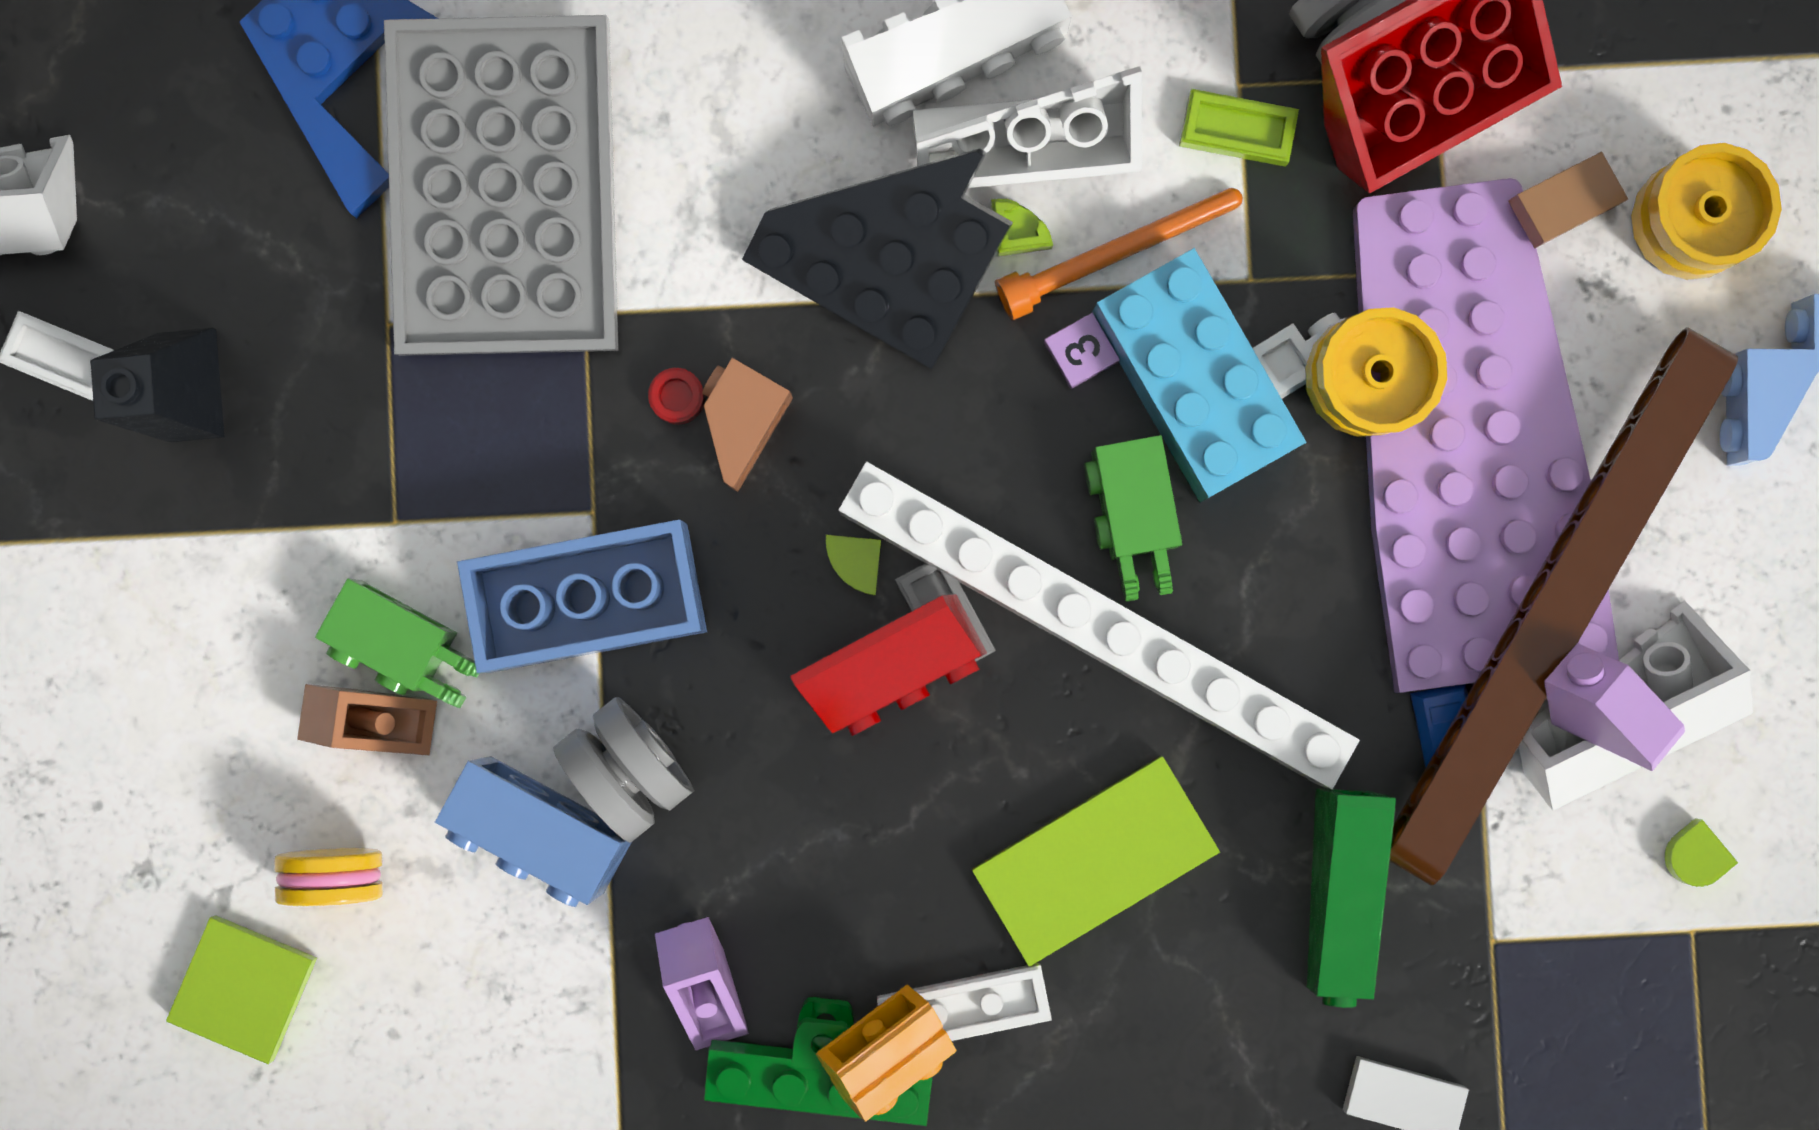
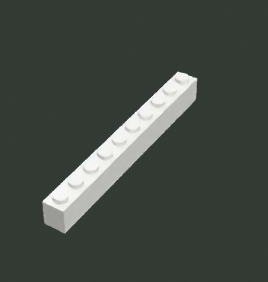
[838,462,1360,790]

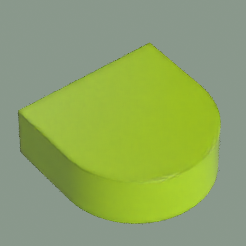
[1665,818,1738,887]

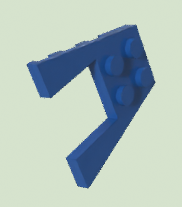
[240,0,439,218]

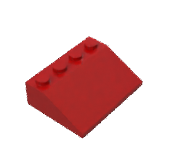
[1321,0,1562,194]

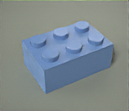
[434,756,632,907]

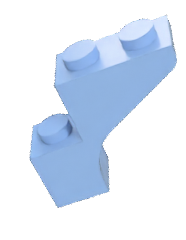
[1720,294,1819,466]

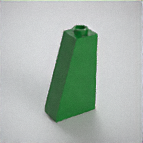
[1307,788,1396,1008]

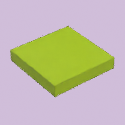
[166,915,317,1064]

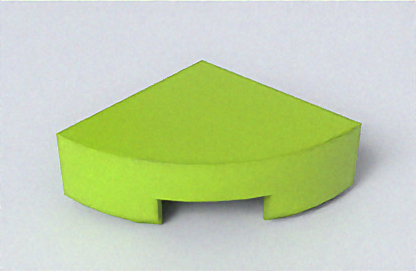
[990,199,1053,257]
[826,535,881,596]

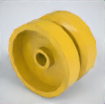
[1631,143,1782,280]
[1305,307,1447,437]

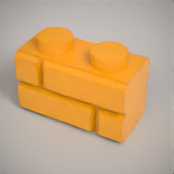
[816,984,957,1122]

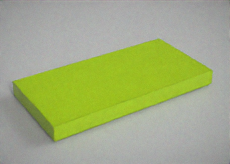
[972,756,1220,967]

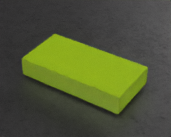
[1179,89,1299,167]

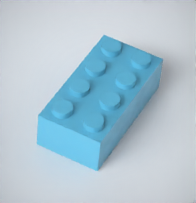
[1092,248,1306,503]

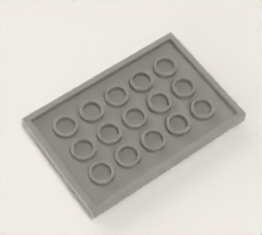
[384,15,618,356]

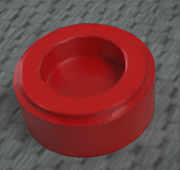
[648,368,705,425]

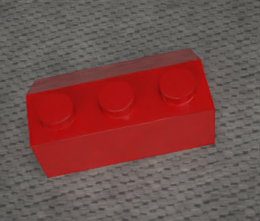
[790,594,987,736]

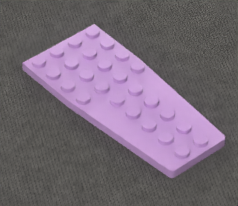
[1353,178,1619,693]

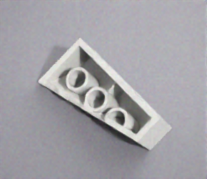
[841,0,1072,127]
[913,66,1142,188]
[0,135,77,255]
[1519,600,1753,811]

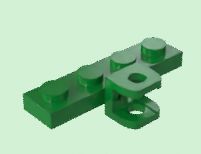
[704,997,932,1126]

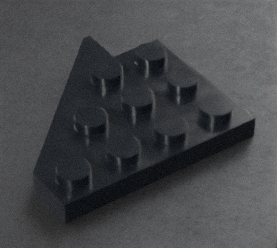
[742,148,1013,369]

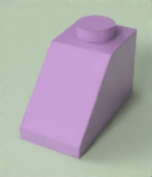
[1545,643,1685,771]
[655,917,749,1050]

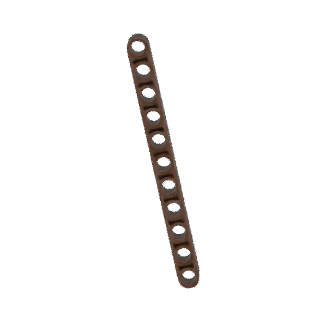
[1389,327,1738,886]

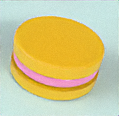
[274,848,383,906]

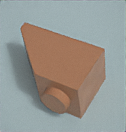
[702,358,793,492]
[297,684,437,755]

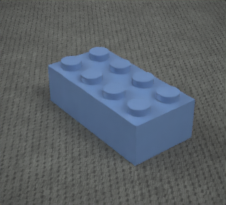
[457,520,707,673]

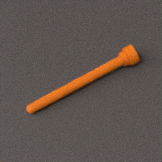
[995,188,1243,321]

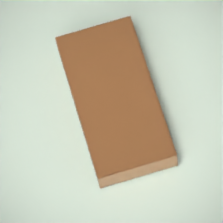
[1508,152,1628,249]

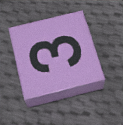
[1044,312,1120,389]

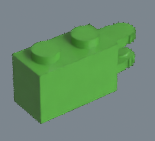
[1084,435,1182,601]
[315,578,480,708]

